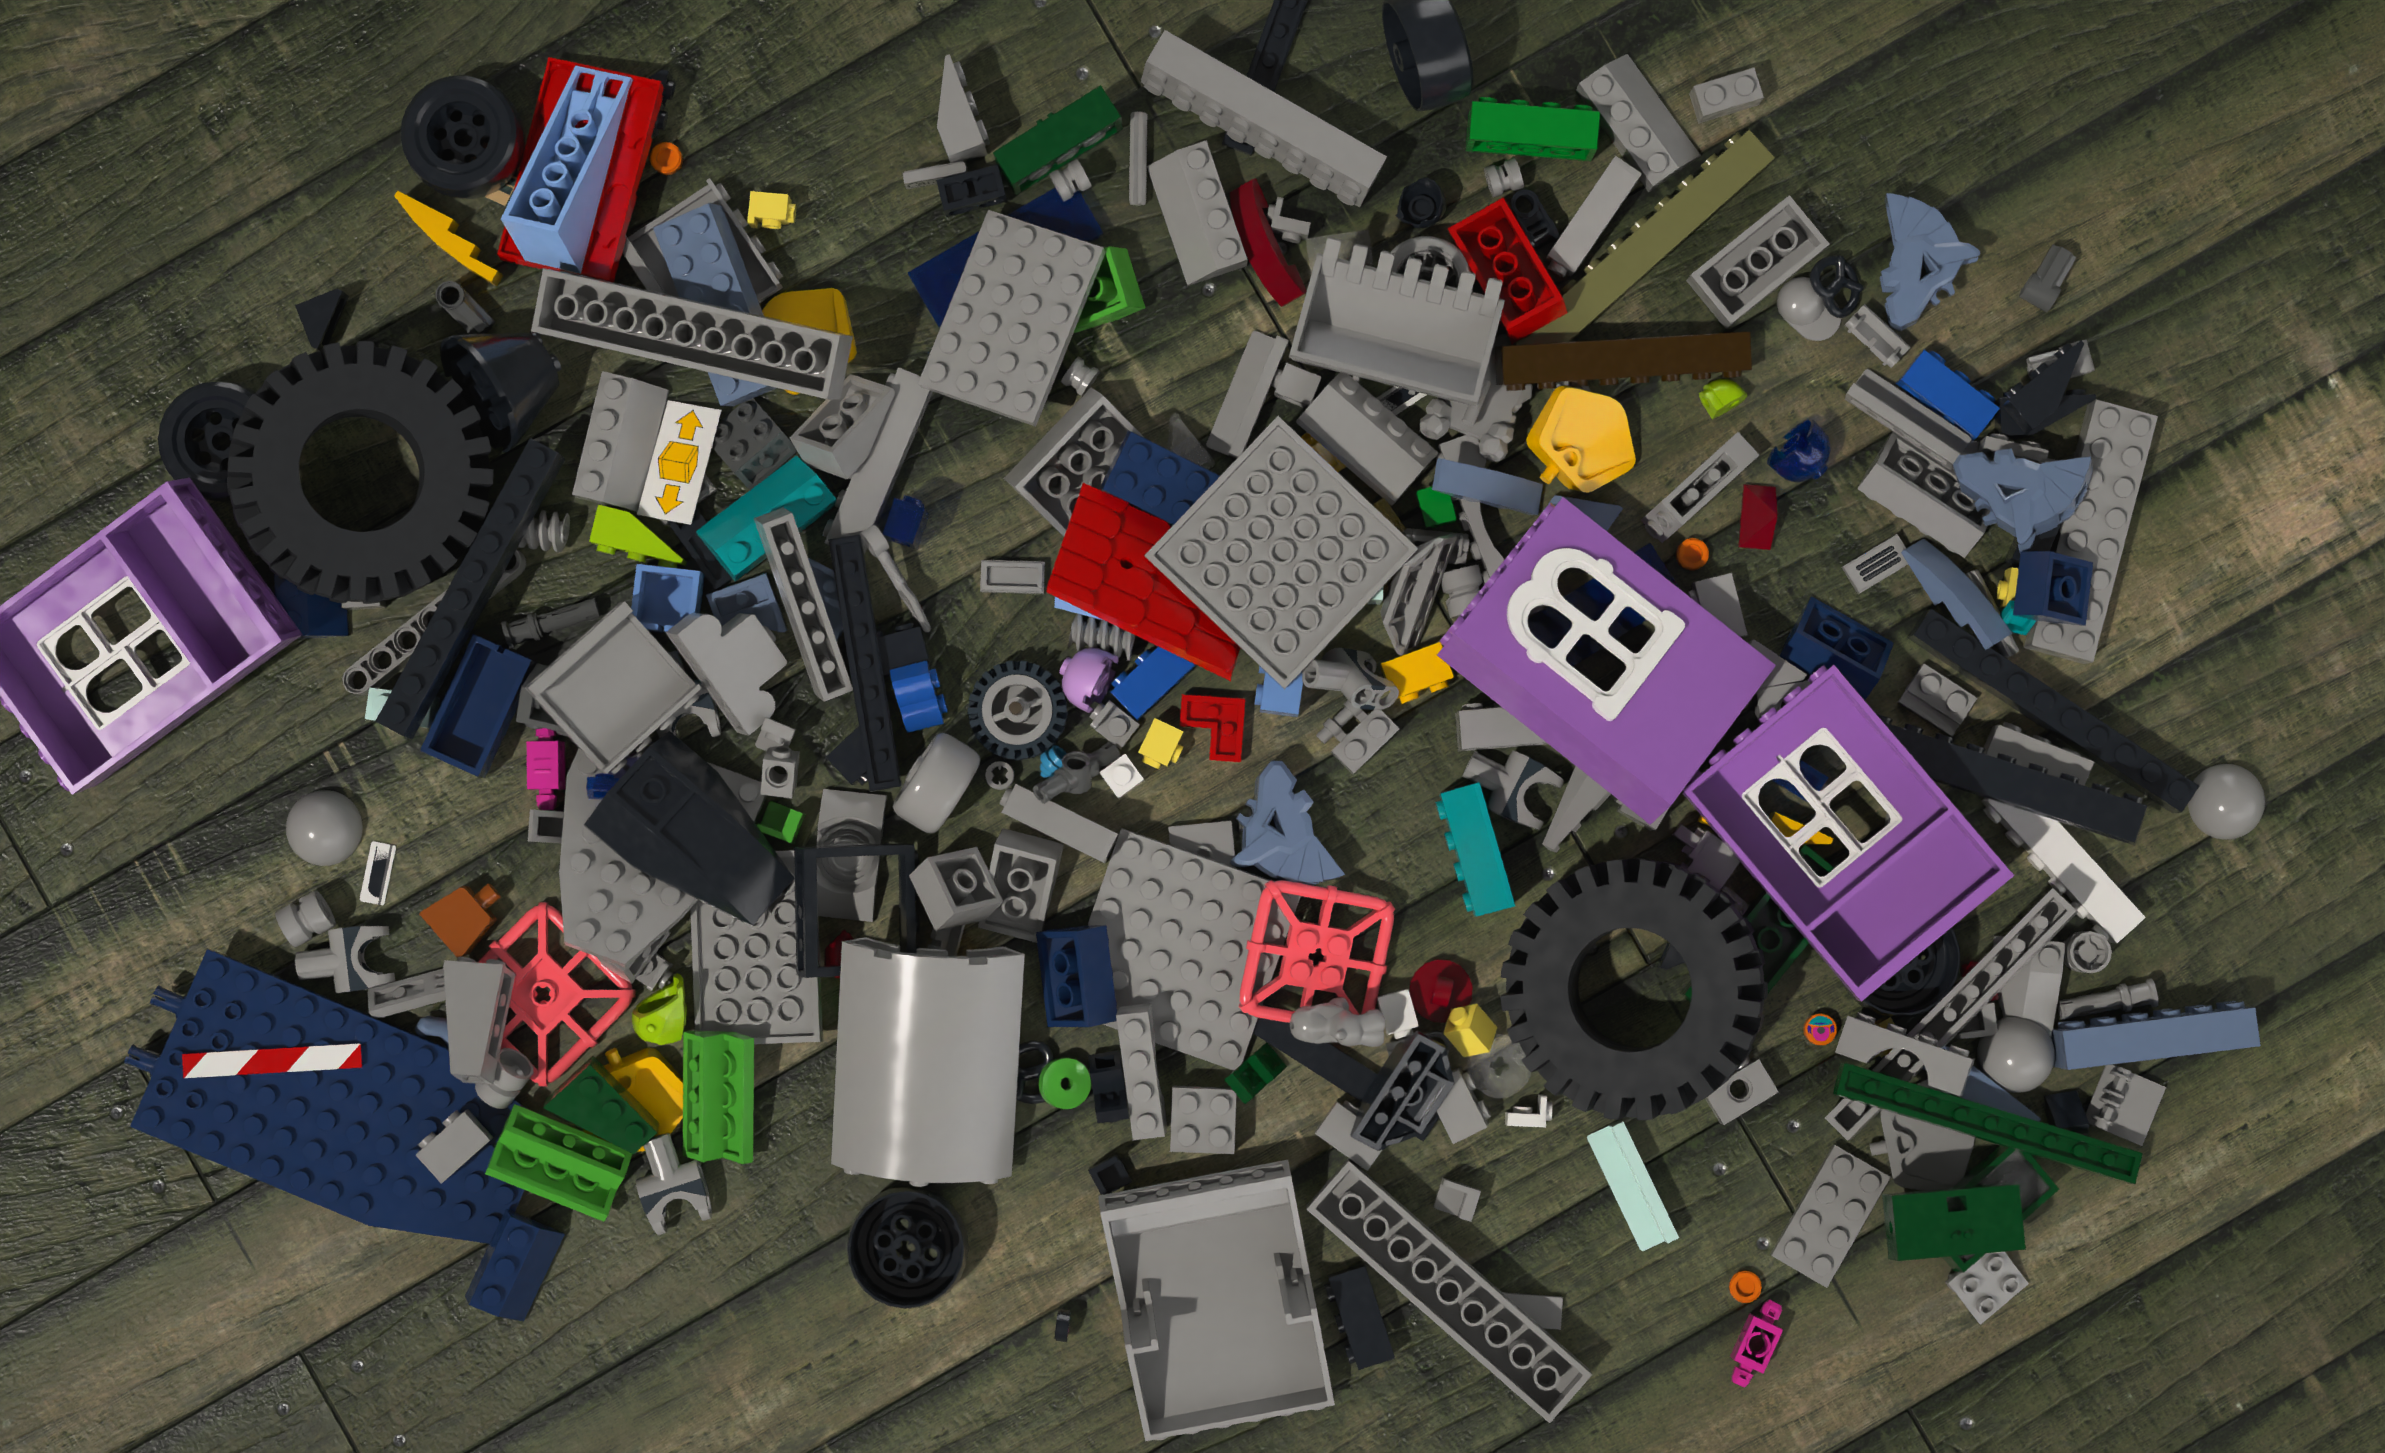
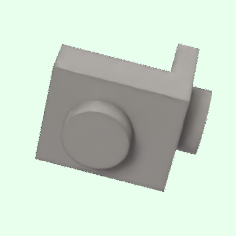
[1267,197,1311,243]

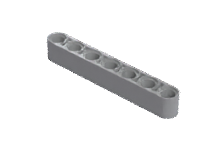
[342,549,526,696]

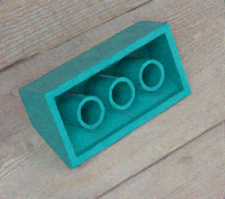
[696,455,836,582]
[1435,782,1515,917]

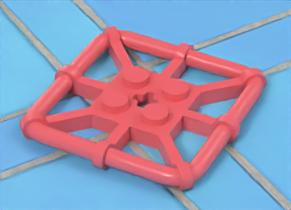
[1239,880,1395,1023]
[477,902,636,1087]

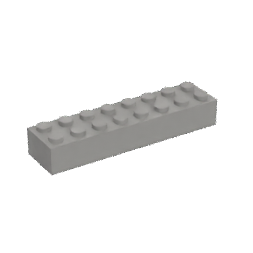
[1141,30,1387,207]
[2024,399,2158,664]

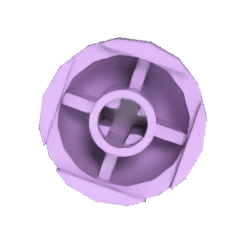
[1059,648,1119,713]

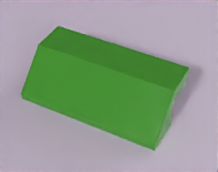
[683,1031,754,1164]
[485,1104,632,1222]

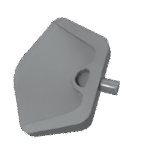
[1869,1078,1975,1191]

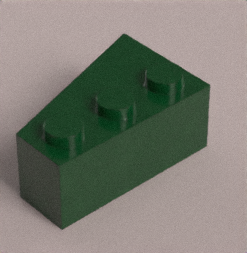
[543,1056,659,1154]

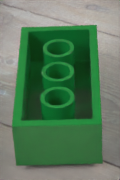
[1465,97,1600,162]

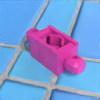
[526,728,566,810]
[1730,1299,1783,1387]

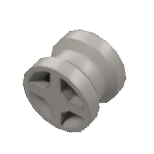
[1061,357,1100,397]

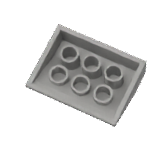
[1003,387,1143,537]

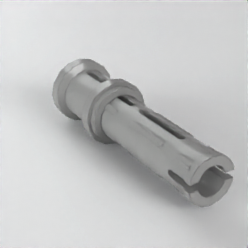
[2057,978,2158,1020]

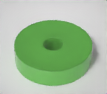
[1039,1057,1091,1109]

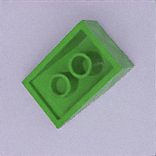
[1074,246,1145,333]

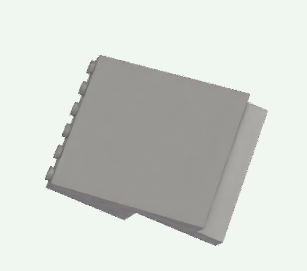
[1098,1160,1335,1441]

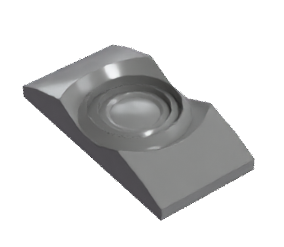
[816,789,887,922]

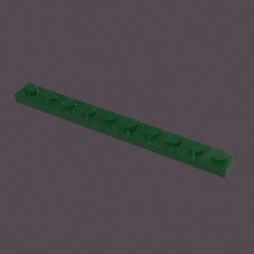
[1833,1063,2143,1184]

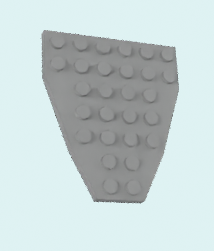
[559,741,767,967]

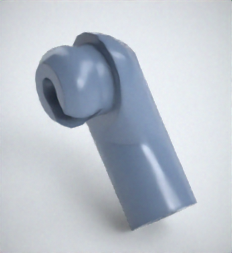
[415,1016,449,1048]

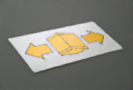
[637,400,722,525]

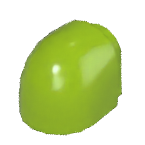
[1699,379,1747,420]

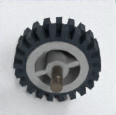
[968,660,1068,760]

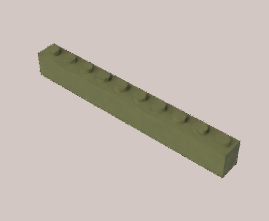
[1512,130,1775,345]

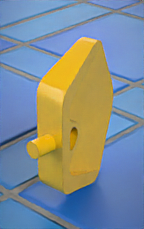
[762,288,857,395]
[1526,385,1636,493]
[583,1047,683,1152]

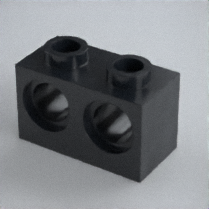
[936,165,1008,217]

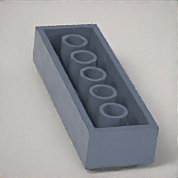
[653,203,776,406]
[2051,1001,2261,1070]

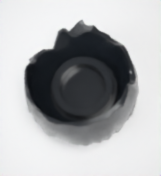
[1395,177,1446,229]

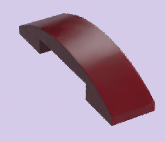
[1230,178,1307,307]

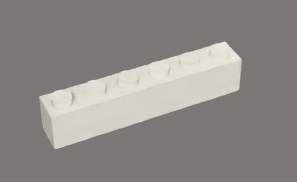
[1981,798,2146,943]

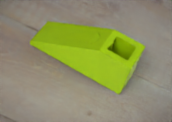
[589,505,687,568]

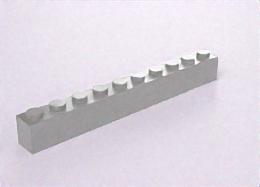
[1825,888,2078,1141]

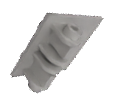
[2085,1064,2166,1146]
[1945,1252,2029,1325]

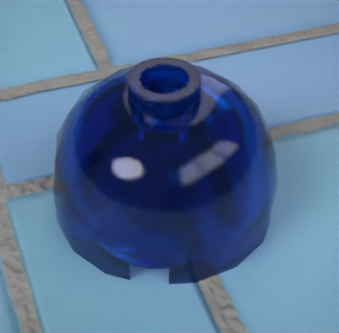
[1767,420,1831,482]

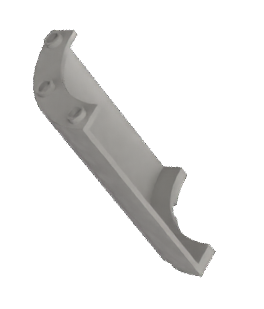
[831,937,1025,1187]

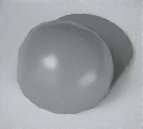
[1777,276,1841,341]

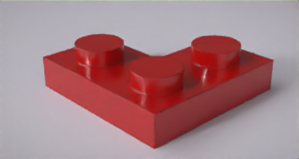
[1180,694,1245,763]

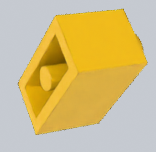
[1380,642,1454,704]

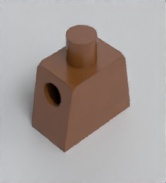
[419,883,501,958]

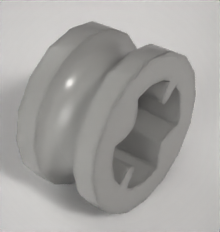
[985,761,1015,790]

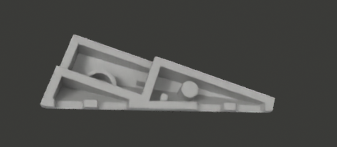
[1543,766,1611,853]

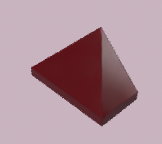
[1738,484,1778,550]

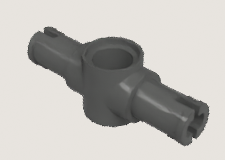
[1033,742,1120,804]

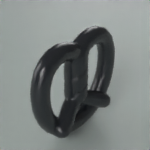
[1810,255,1864,318]
[1016,1041,1054,1104]

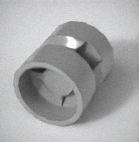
[1441,565,1483,618]
[275,890,336,947]
[2063,931,2112,973]
[475,1048,533,1109]

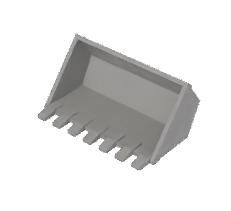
[1289,237,1505,407]

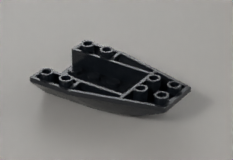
[584,731,794,926]

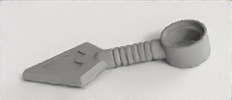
[860,525,931,632]

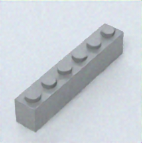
[822,367,933,555]
[754,507,853,702]

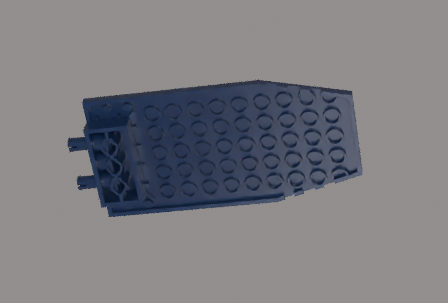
[124,949,530,1244]

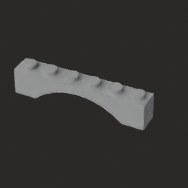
[1435,435,1543,616]

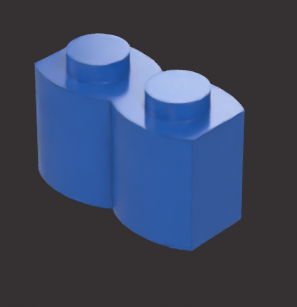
[890,660,948,733]

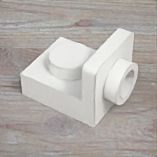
[1505,1094,1552,1128]

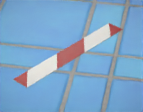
[182,1044,362,1078]

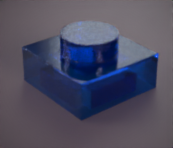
[586,773,620,800]

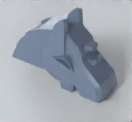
[1880,193,1980,331]
[1953,448,2093,554]
[1230,761,1345,885]

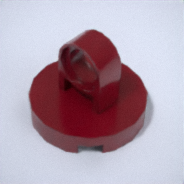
[1409,959,1473,1023]

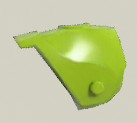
[632,973,687,1045]

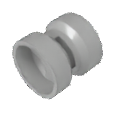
[1484,158,1524,198]
[1049,159,1092,202]

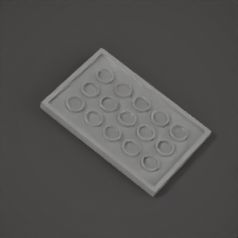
[918,210,1106,427]
[690,850,823,1044]

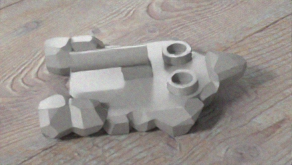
[1420,334,1533,462]

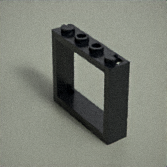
[794,843,920,978]

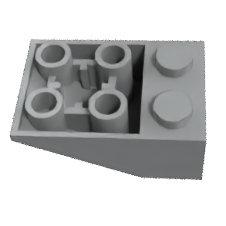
[937,54,990,163]

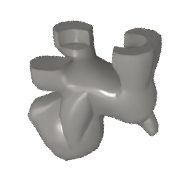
[1290,997,1385,1047]

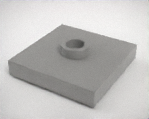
[1168,821,1236,868]

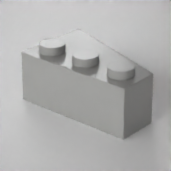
[1983,722,2094,785]

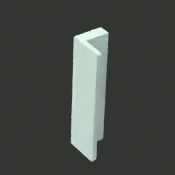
[1587,1120,1679,1251]

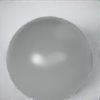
[2188,764,2265,840]
[286,790,363,866]
[1977,1017,2055,1093]

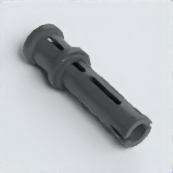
[501,598,601,649]

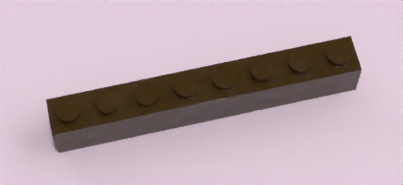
[1495,332,1752,391]

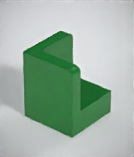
[1417,486,1457,530]

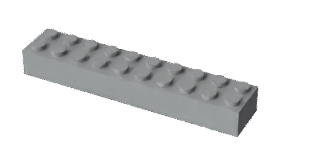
[531,268,853,400]
[1306,1158,1592,1423]

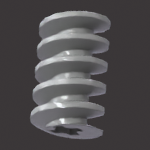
[518,510,570,552]
[1068,614,1135,661]

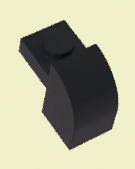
[1088,1050,1129,1124]

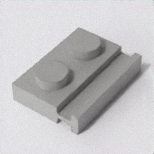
[1897,664,1977,737]

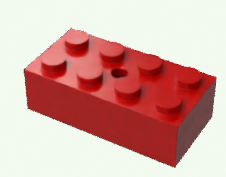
[1447,198,1568,344]

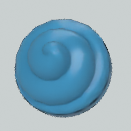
[1040,745,1067,777]

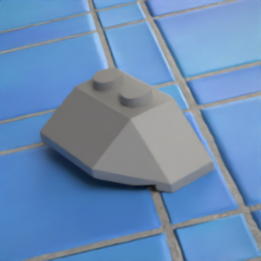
[1380,534,1457,656]

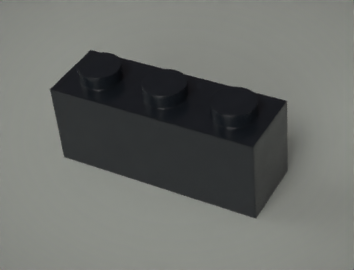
[1324,1263,1395,1370]

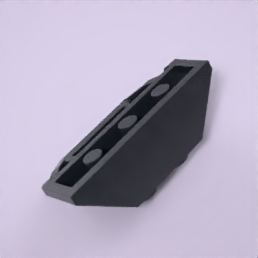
[1350,1031,1454,1151]

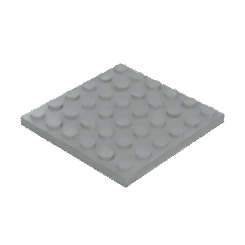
[1144,416,1418,690]
[1087,828,1301,1070]

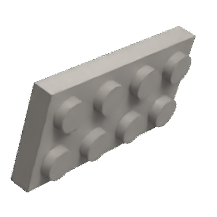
[1770,1144,1891,1288]

